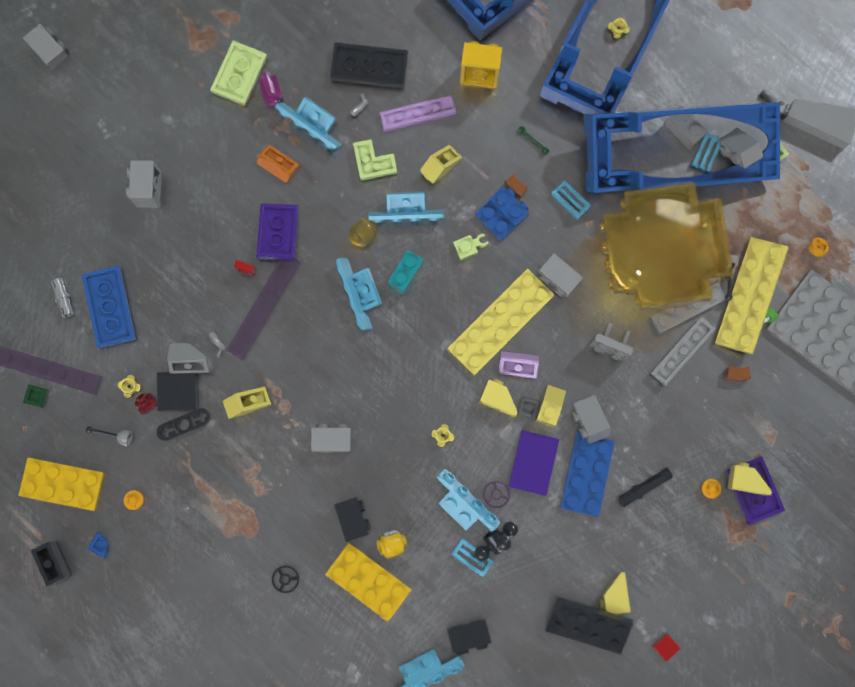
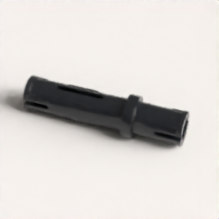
[618,467,673,508]

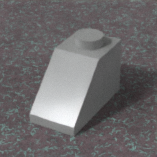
[167,343,209,373]

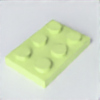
[210,41,268,106]

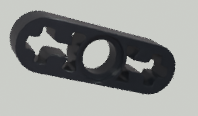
[156,408,211,441]

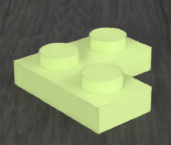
[353,140,397,181]

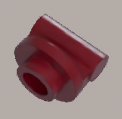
[135,393,157,415]

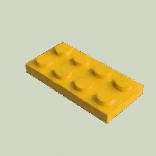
[18,458,105,511]
[325,543,412,622]

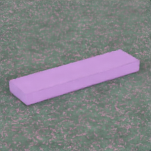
[380,95,456,132]

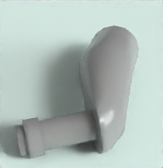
[761,89,784,106]
[350,93,368,116]
[208,332,225,358]

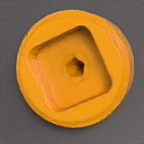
[808,237,829,257]
[701,479,722,498]
[124,490,145,510]

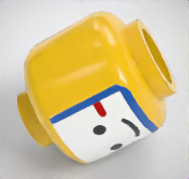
[376,530,407,558]

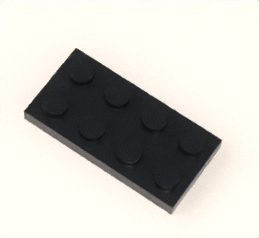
[330,42,408,88]
[545,597,633,654]

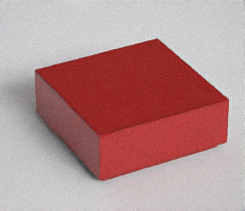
[234,260,256,276]
[652,633,681,662]

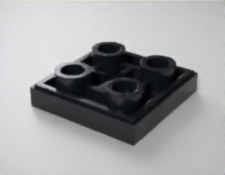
[157,372,197,411]

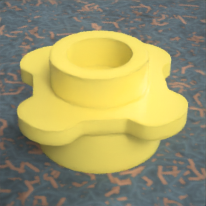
[608,17,630,39]
[118,375,141,398]
[432,424,454,447]

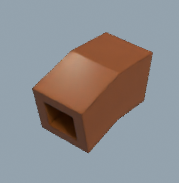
[504,174,528,199]
[725,366,751,381]

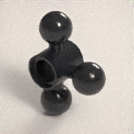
[474,521,519,562]

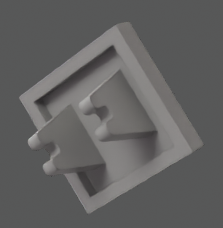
[590,322,634,361]

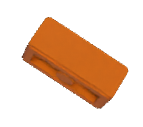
[257,145,300,183]

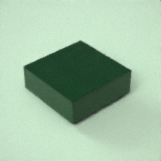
[23,384,48,408]

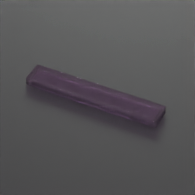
[226,259,301,361]
[0,346,102,395]

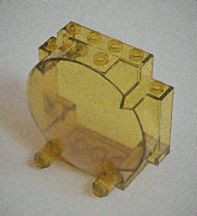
[600,182,733,310]

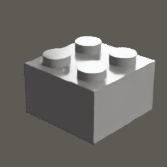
[126,160,161,207]

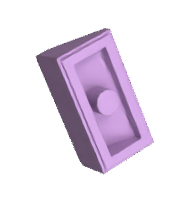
[498,351,539,379]

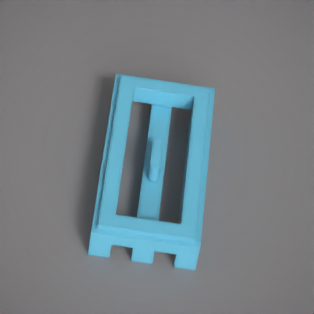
[691,132,721,173]
[551,180,592,220]
[451,539,494,577]

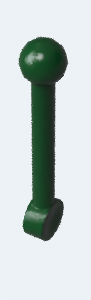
[518,126,549,154]

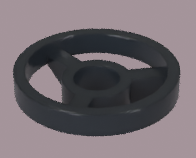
[272,565,299,593]

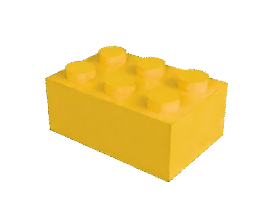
[460,41,502,88]

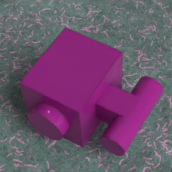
[258,72,284,106]

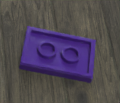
[256,204,299,260]
[508,430,560,496]
[725,456,785,525]

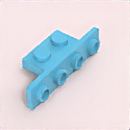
[275,97,342,150]
[368,192,444,223]
[336,258,382,330]
[436,469,500,532]
[399,649,465,687]

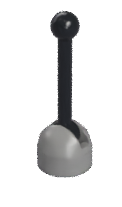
[723,255,739,301]
[86,426,133,446]

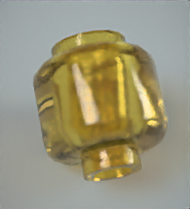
[348,219,377,247]

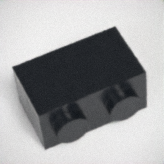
[334,497,371,542]
[30,541,71,587]
[447,618,492,656]

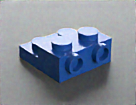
[475,186,529,241]

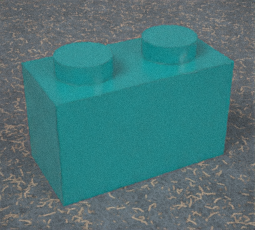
[387,250,424,295]

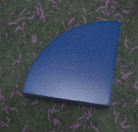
[87,532,108,559]

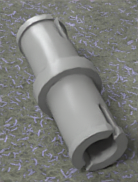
[51,278,74,318]

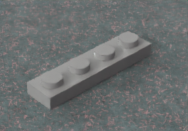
[650,283,726,334]
[650,316,716,386]

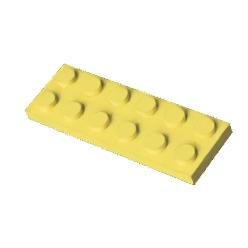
[715,237,789,355]
[447,269,555,376]

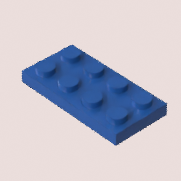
[81,265,136,349]
[560,432,615,517]

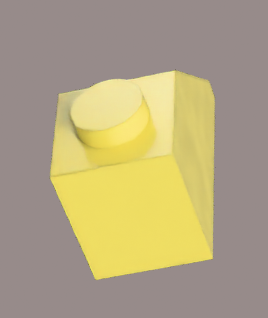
[420,145,463,184]
[479,378,517,417]
[536,385,566,427]
[223,387,271,419]
[727,462,772,495]
[599,572,630,614]

